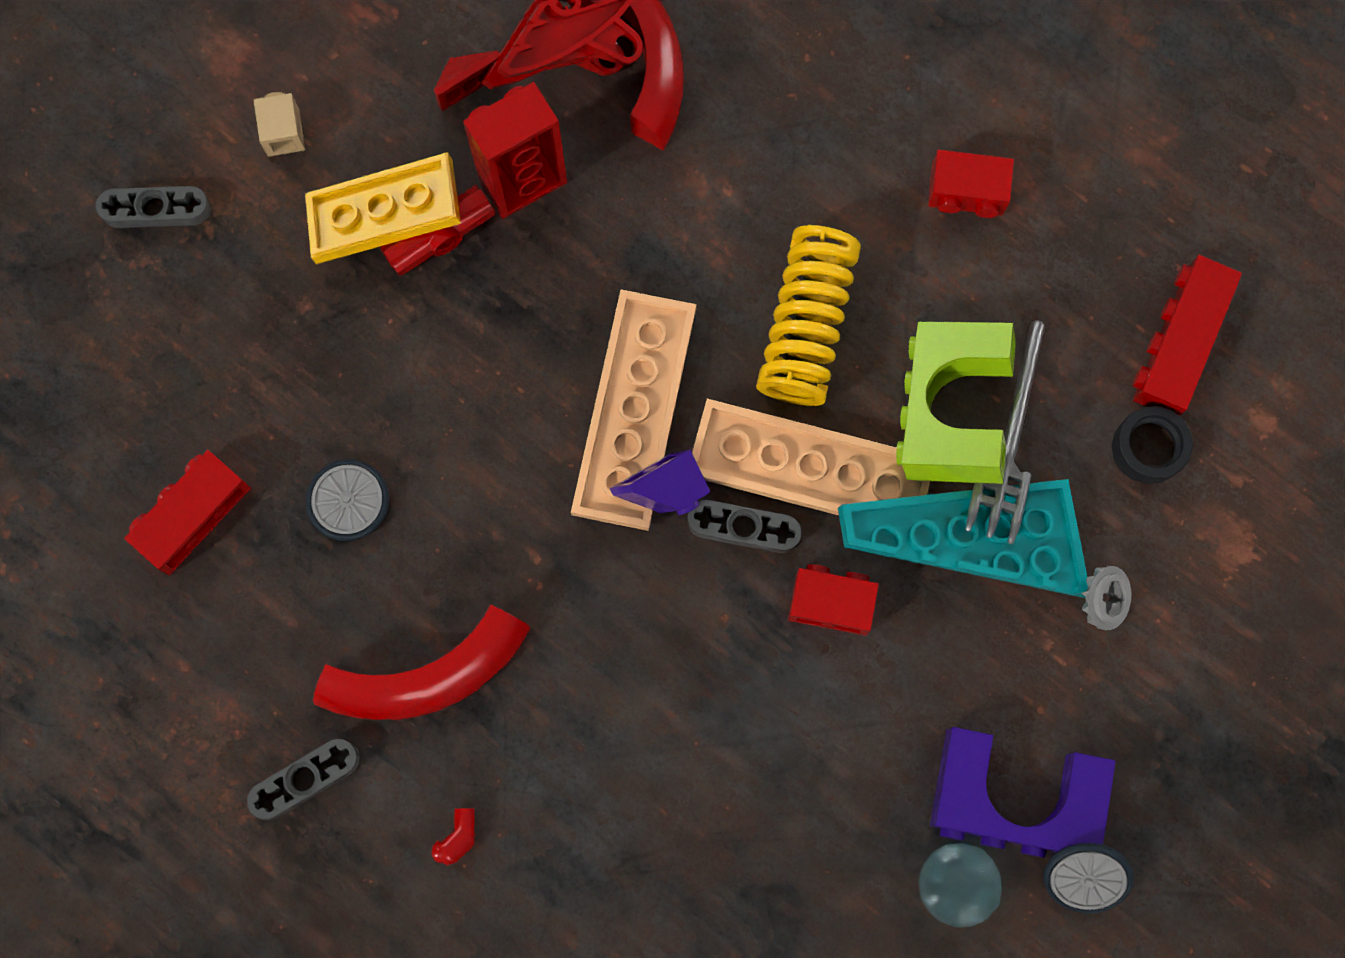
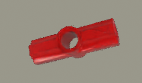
[380,185,495,277]

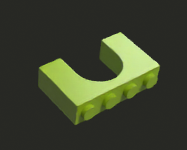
[896,322,1016,484]

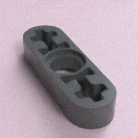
[96,186,211,228]
[687,500,801,553]
[247,739,360,820]

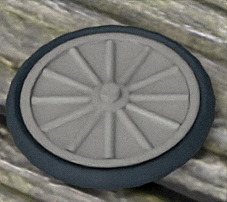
[306,459,389,541]
[1043,843,1134,913]

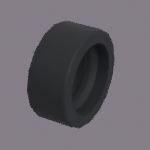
[1111,406,1193,484]

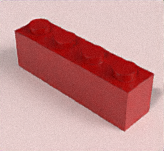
[1132,255,1242,416]

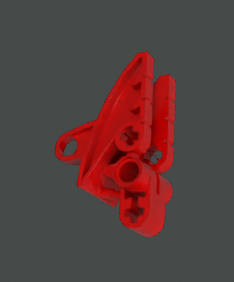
[481,0,643,89]

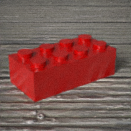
[463,82,568,219]

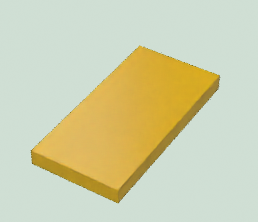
[305,152,461,264]

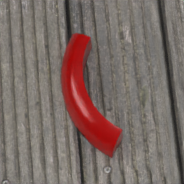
[622,0,684,150]
[313,605,531,720]

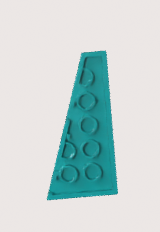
[838,479,1088,598]

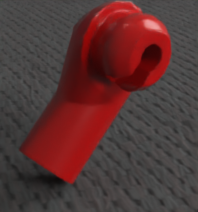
[431,808,475,865]

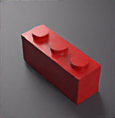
[124,449,251,576]

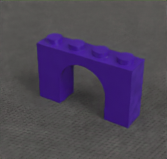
[930,727,1116,858]

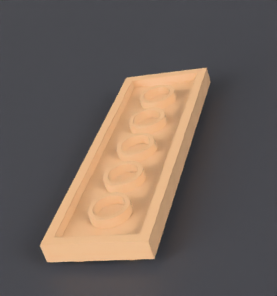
[571,290,696,531]
[692,399,930,515]

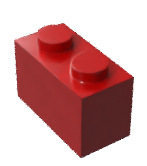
[928,150,1014,218]
[788,564,879,636]

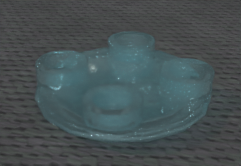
[919,843,1002,927]

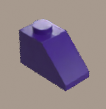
[609,449,710,515]

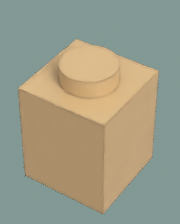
[254,92,305,156]

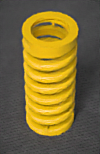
[756,225,861,406]

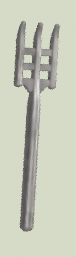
[965,320,1045,544]

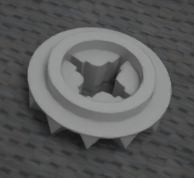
[1081,566,1131,630]

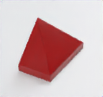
[434,50,499,112]

